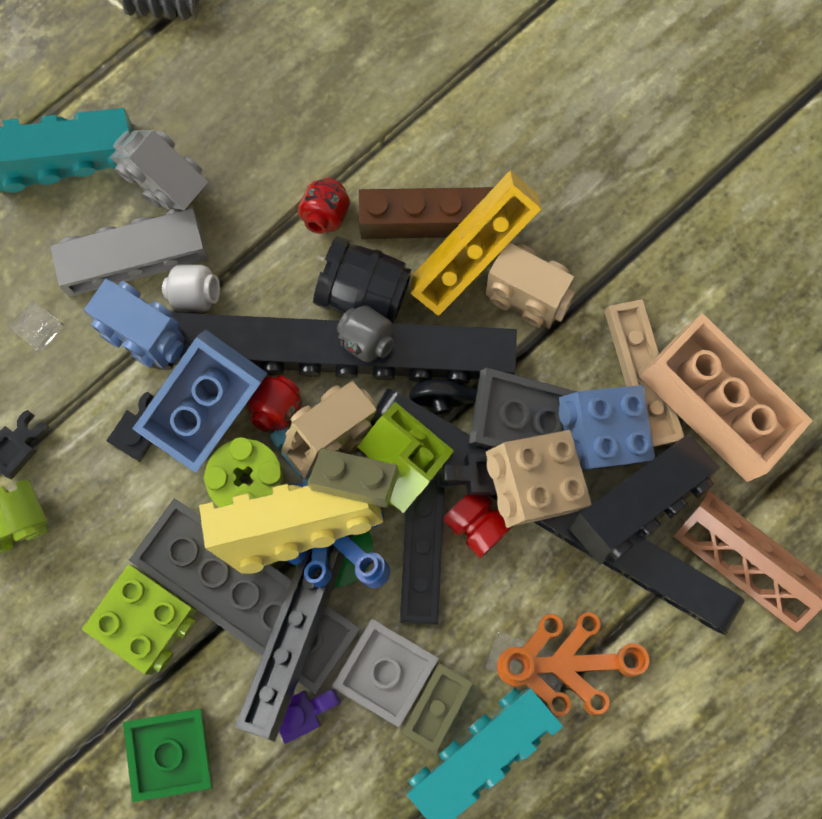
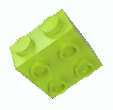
[81,564,198,675]

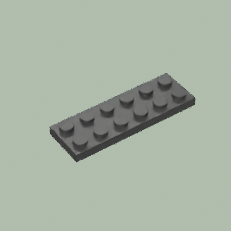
[129,498,361,694]

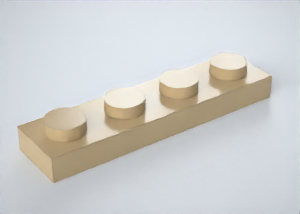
[604,299,684,449]

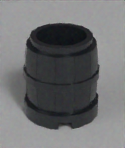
[313,236,412,323]

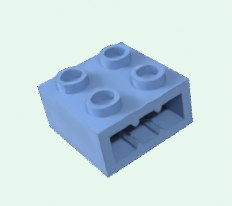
[84,278,185,369]
[559,385,655,471]

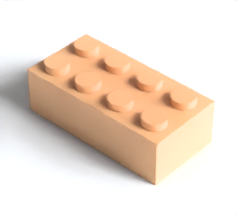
[639,313,813,482]

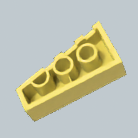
[199,478,383,574]

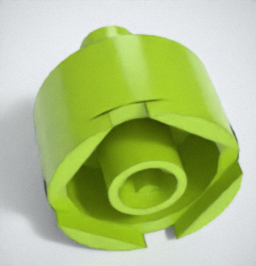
[203,437,286,507]
[0,480,48,554]

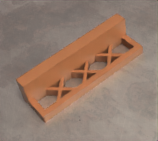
[673,491,822,633]

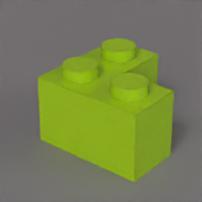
[357,402,454,513]

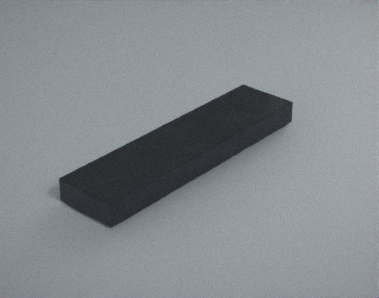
[400,473,445,625]

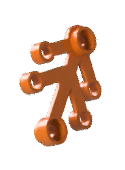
[497,612,649,718]

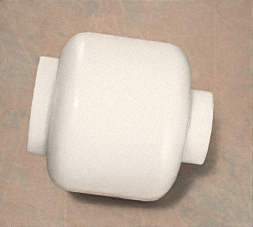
[162,265,220,313]

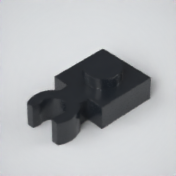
[106,392,153,462]
[0,410,49,480]

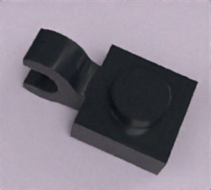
[437,454,497,496]

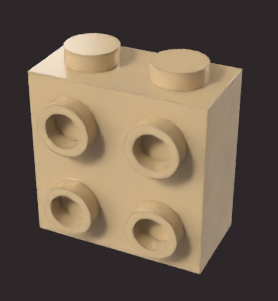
[485,243,575,329]
[281,380,377,479]
[486,430,592,528]

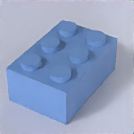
[132,329,267,473]

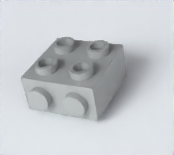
[110,130,208,210]

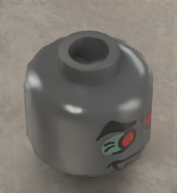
[337,306,395,362]

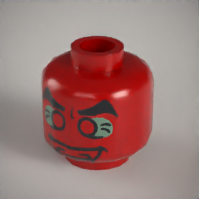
[298,178,351,234]
[246,376,302,432]

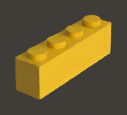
[410,170,542,316]

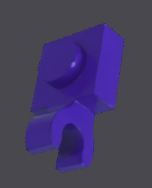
[279,689,341,744]

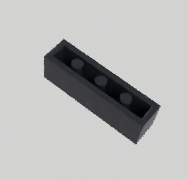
[569,434,720,564]

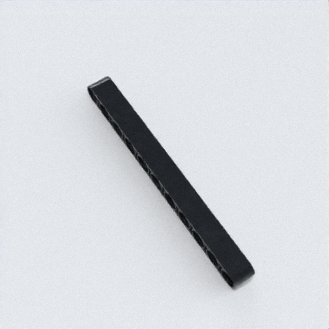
[370,388,745,635]

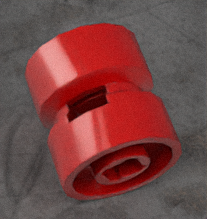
[443,494,513,559]

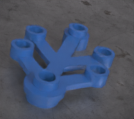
[288,483,391,588]

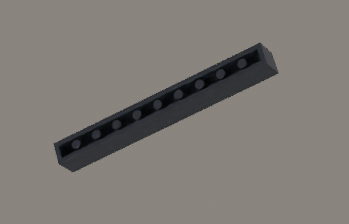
[151,313,517,384]

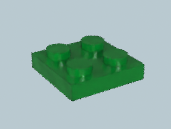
[123,708,214,803]

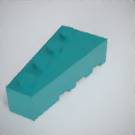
[0,108,134,193]
[407,687,563,819]

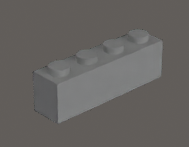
[50,208,209,297]

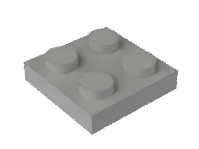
[332,619,439,727]

